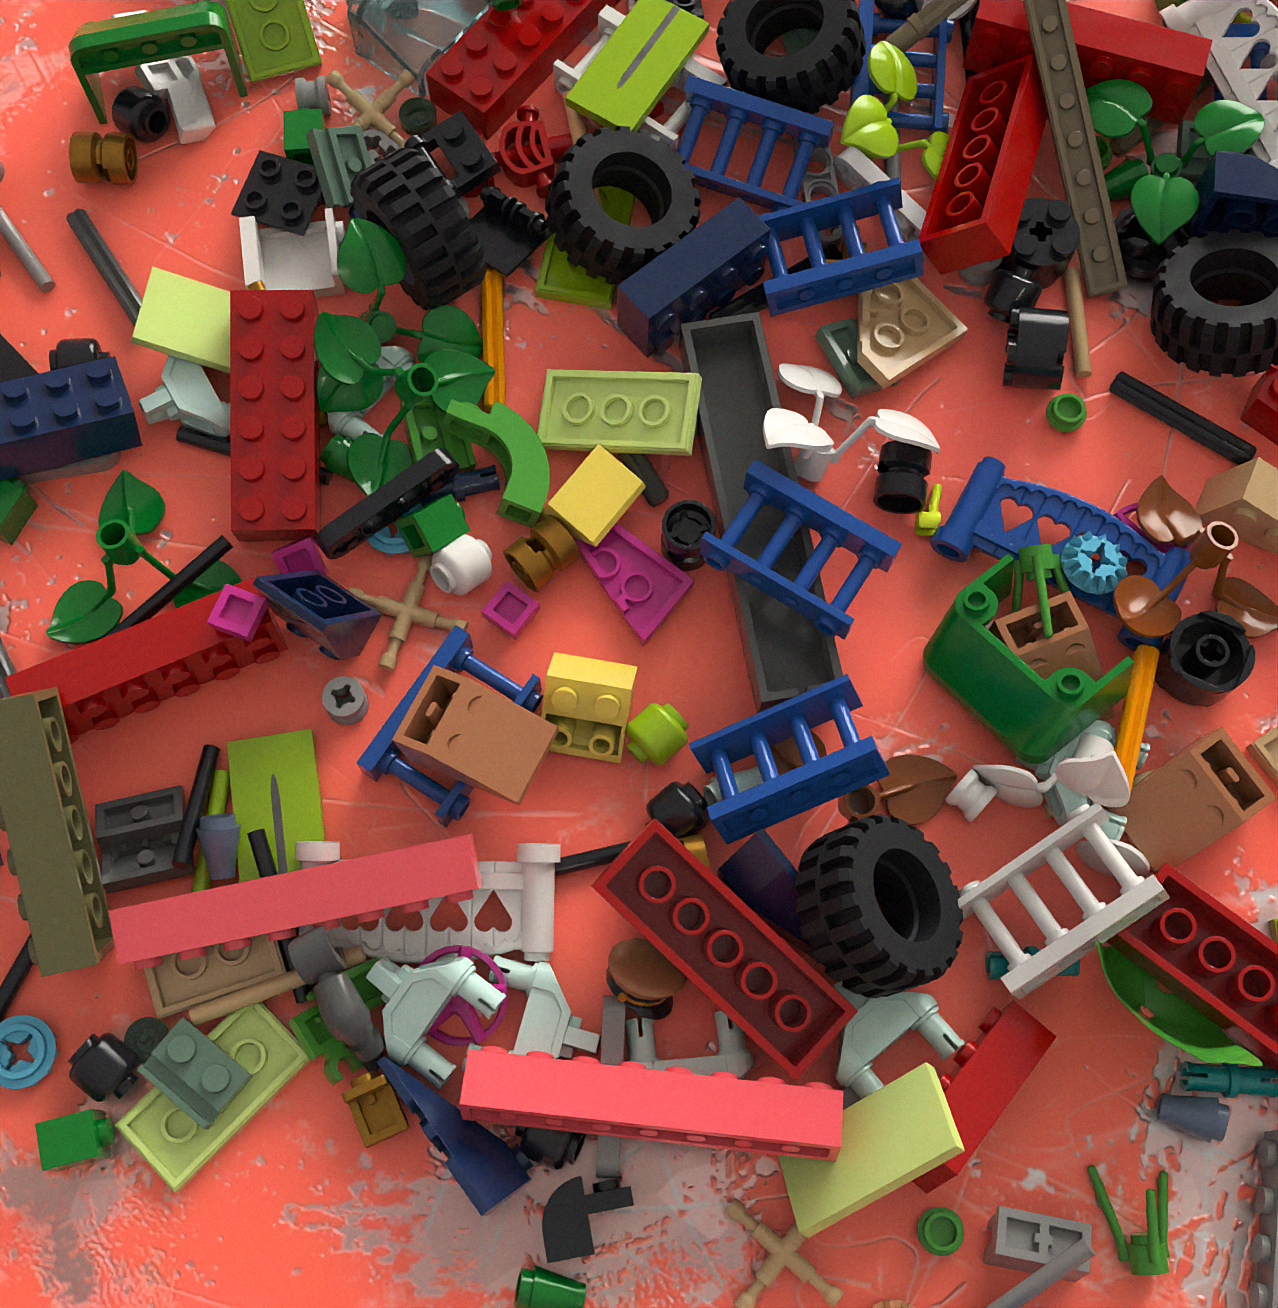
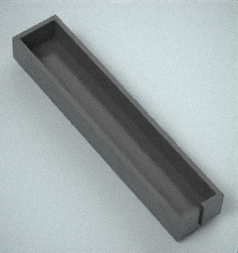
[679,312,843,713]

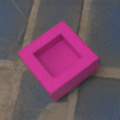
[271,535,328,575]
[481,580,540,640]
[207,584,269,643]

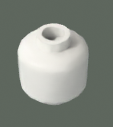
[430,534,492,596]

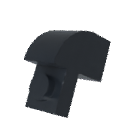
[542,1176,634,1263]

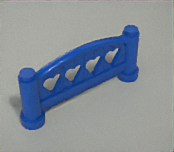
[930,456,1191,651]

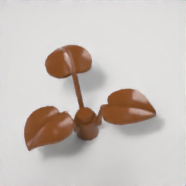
[1113,475,1278,639]
[770,730,957,873]

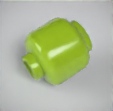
[626,702,689,766]

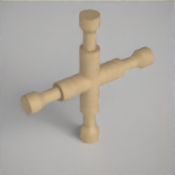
[326,69,416,148]
[349,555,468,671]
[724,1198,844,1308]

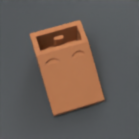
[988,591,1116,721]
[392,665,559,805]
[1104,727,1276,873]

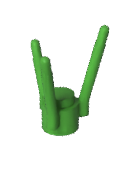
[1011,544,1071,638]
[1087,1165,1170,1275]

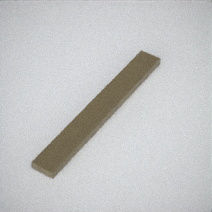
[1022,0,1128,298]

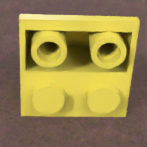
[541,652,637,764]

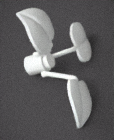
[763,363,940,482]
[972,734,1150,878]

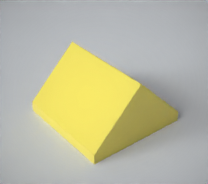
[539,444,646,547]

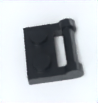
[404,110,501,199]

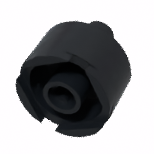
[997,198,1080,289]
[1002,307,1069,390]
[1155,610,1255,707]

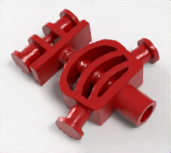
[456,105,573,199]

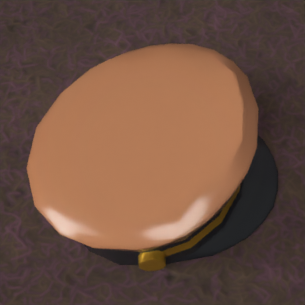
[606,938,687,1020]

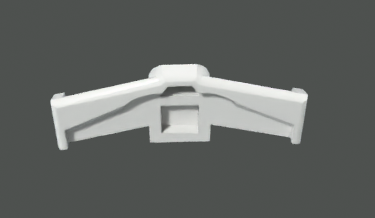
[110,10,216,144]

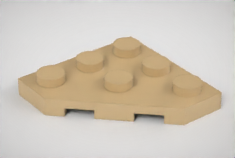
[857,277,968,389]

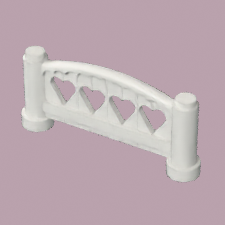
[1158,0,1278,169]
[295,841,561,964]

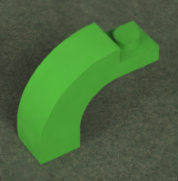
[441,399,550,528]

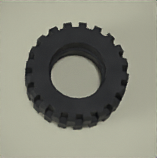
[716,0,866,115]
[545,126,701,285]
[350,148,487,310]
[1150,229,1278,377]
[794,814,964,998]

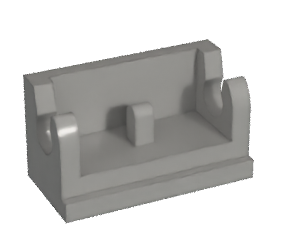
[983,1206,1092,1282]

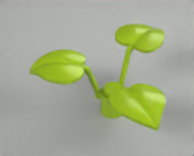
[840,40,950,180]

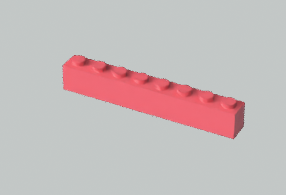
[108,834,483,970]
[459,1046,844,1162]

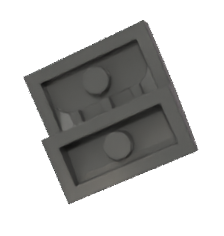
[95,785,195,894]

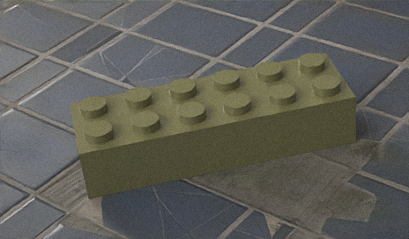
[0,687,115,977]

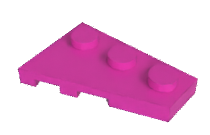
[573,523,695,646]

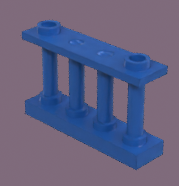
[849,0,954,142]
[677,75,834,213]
[759,177,924,317]
[700,459,902,640]
[356,625,543,827]
[689,674,890,845]

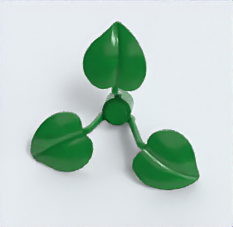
[1086,79,1265,245]
[316,218,483,413]
[313,312,495,497]
[45,470,242,645]

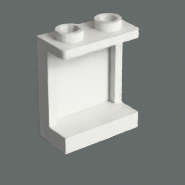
[239,208,346,298]

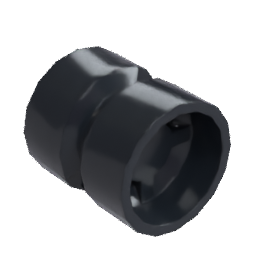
[873,440,932,514]
[661,500,716,571]

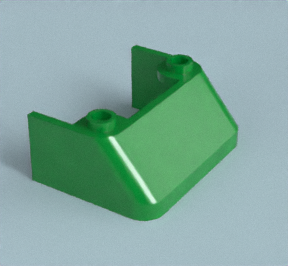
[68,0,248,125]
[923,554,1134,764]

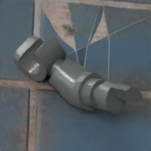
[288,926,386,1072]

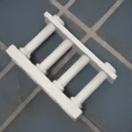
[553,5,727,154]
[957,803,1170,999]

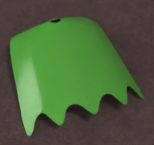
[1096,940,1263,1067]

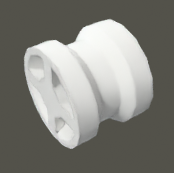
[944,768,999,823]

